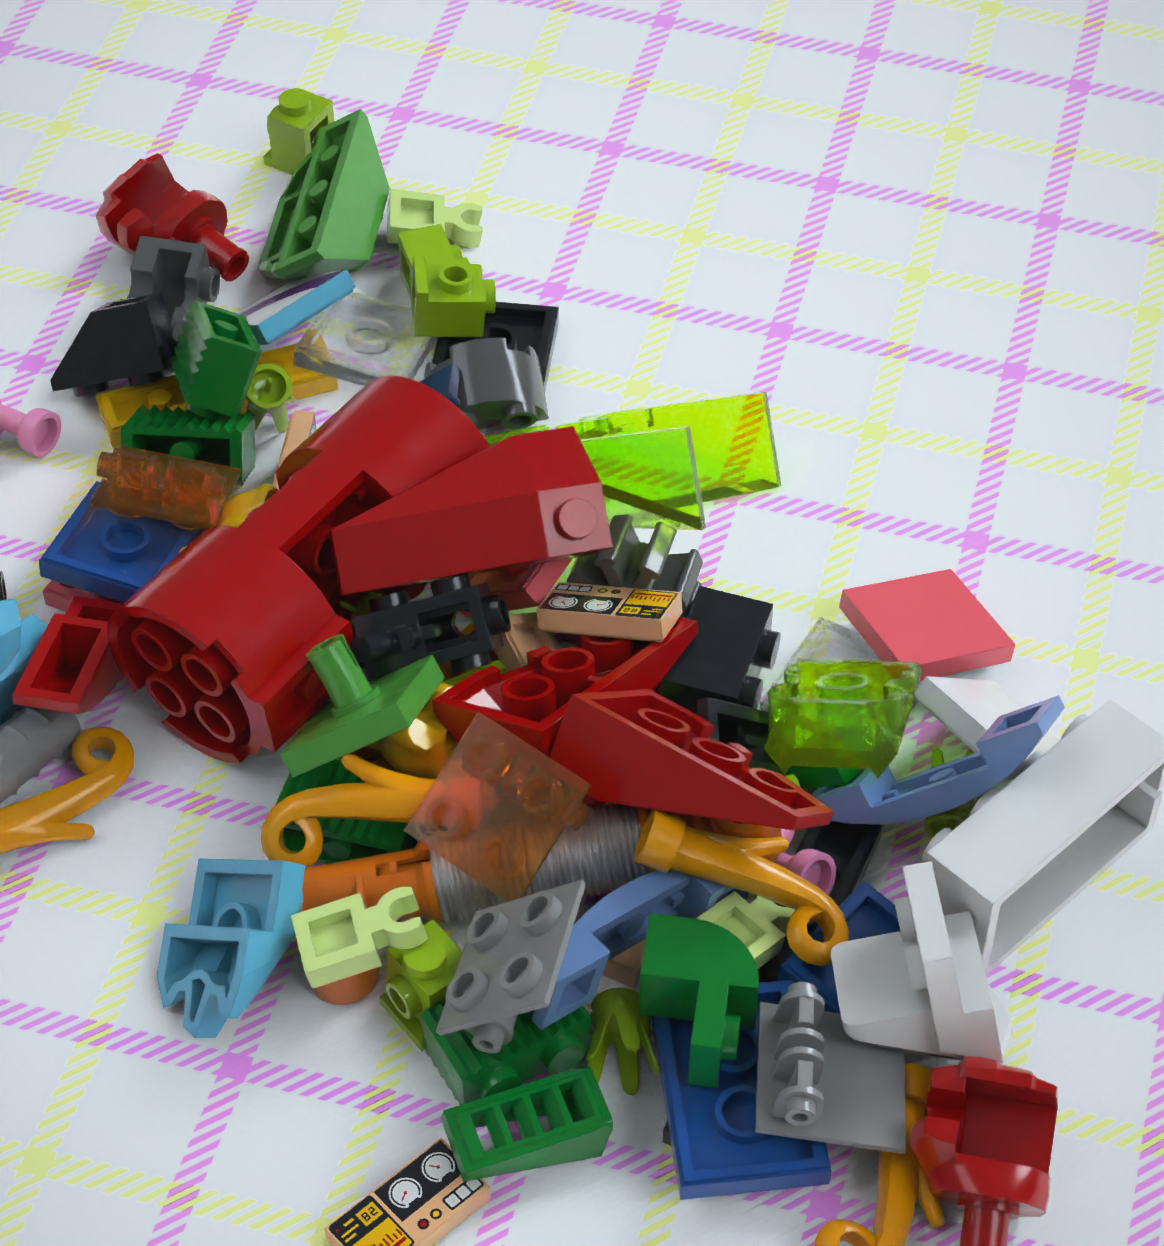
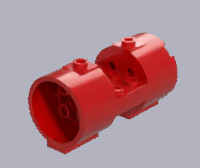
[107,375,490,764]

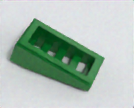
[441,1067,613,1182]

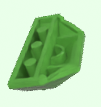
[257,109,390,279]

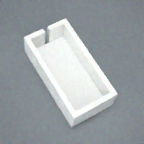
[922,698,1164,976]

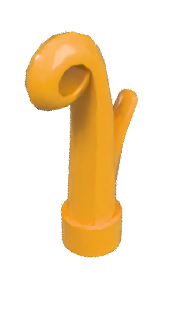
[0,727,134,854]
[260,754,484,868]
[633,809,849,966]
[815,1063,945,1246]

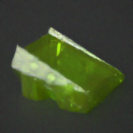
[764,659,922,779]

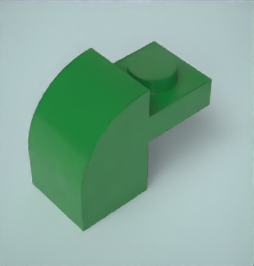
[639,913,759,1088]

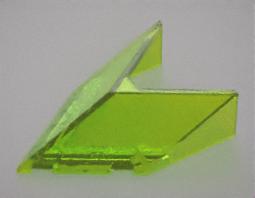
[484,391,782,531]

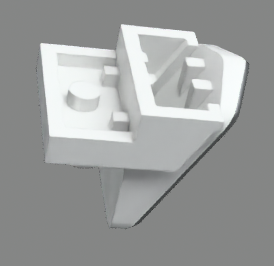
[831,861,1013,1063]

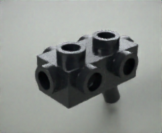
[350,574,511,682]

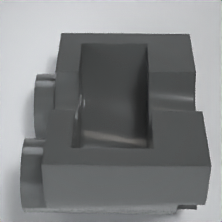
[120,236,220,346]
[424,338,549,430]

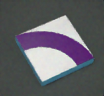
[238,269,356,346]

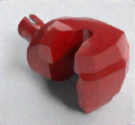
[95,153,250,282]
[910,1056,1058,1246]

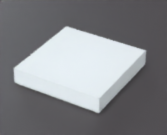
[914,676,1060,779]

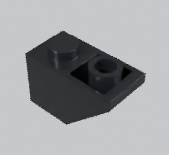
[50,292,176,397]

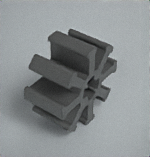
[566,514,703,618]

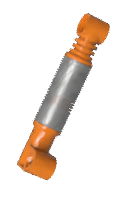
[296,803,782,1005]

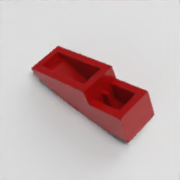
[12,596,124,715]

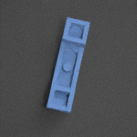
[812,695,1065,824]
[532,869,749,1030]

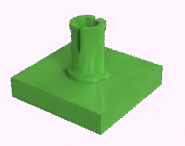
[280,634,445,778]

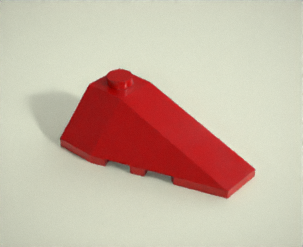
[329,426,613,596]
[432,617,698,805]
[545,689,834,830]

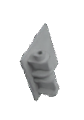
[436,879,586,1053]
[755,982,906,1154]

